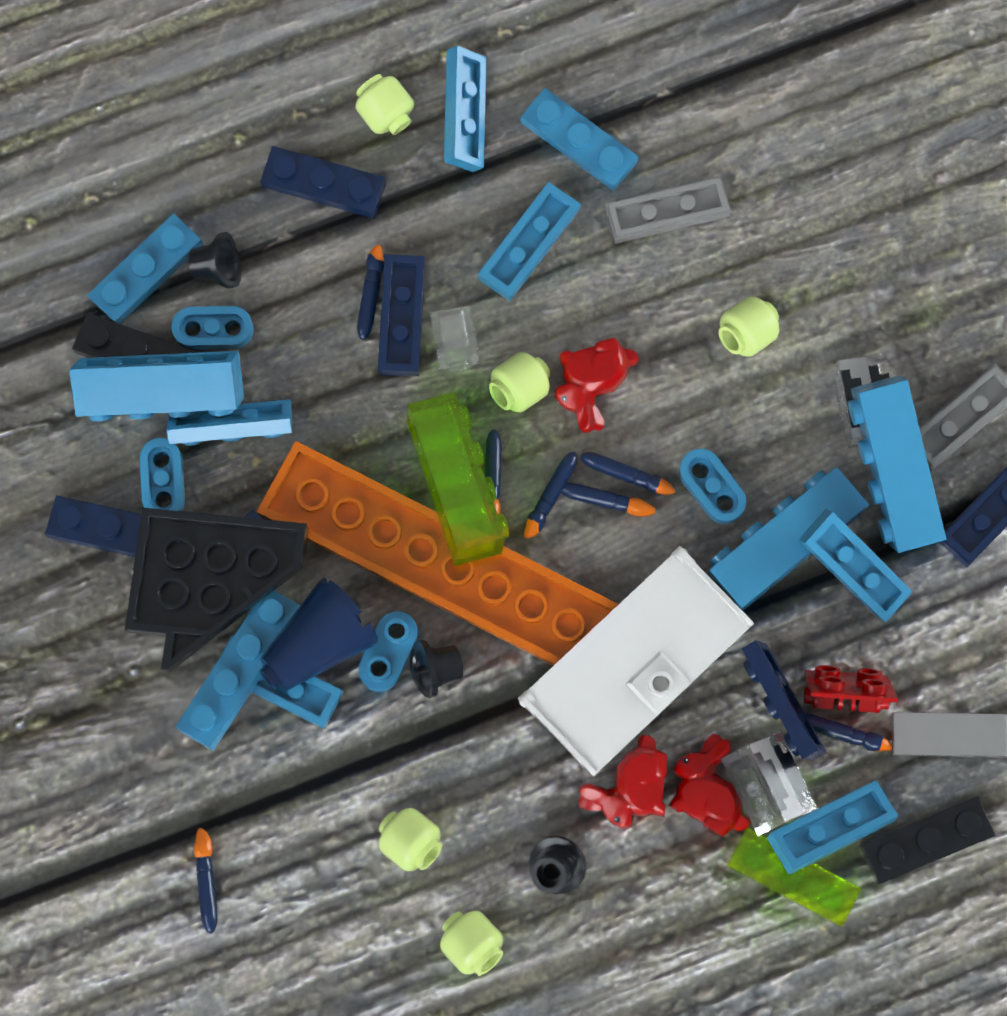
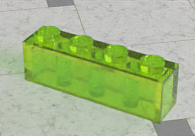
[406,392,509,566]

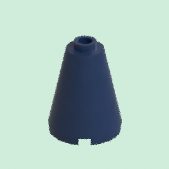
[259,578,378,691]

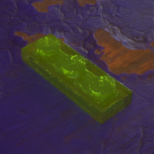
[727,828,861,927]

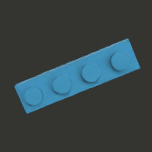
[175,591,300,751]

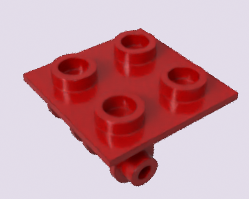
[803,665,898,713]

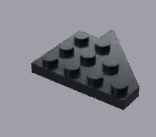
[125,508,309,672]

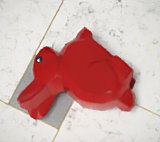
[554,338,639,433]
[668,734,751,837]
[578,735,667,829]

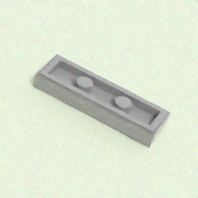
[605,176,731,244]
[919,363,1007,473]
[891,712,1007,758]

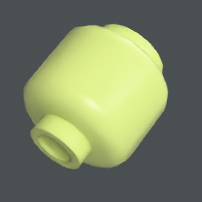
[355,74,414,135]
[719,297,780,357]
[489,352,550,413]
[379,808,442,871]
[440,910,503,976]

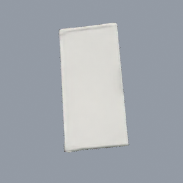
[518,546,754,777]

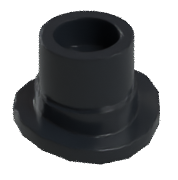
[188,232,241,289]
[410,640,463,698]
[528,836,587,895]

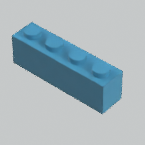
[69,351,244,421]
[848,375,947,553]
[708,467,869,611]

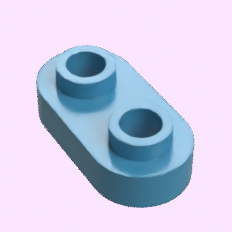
[171,306,254,350]
[140,438,185,511]
[679,449,746,525]
[358,611,418,692]

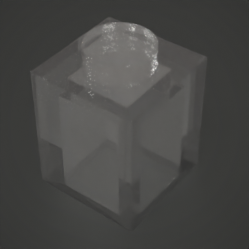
[430,306,479,373]

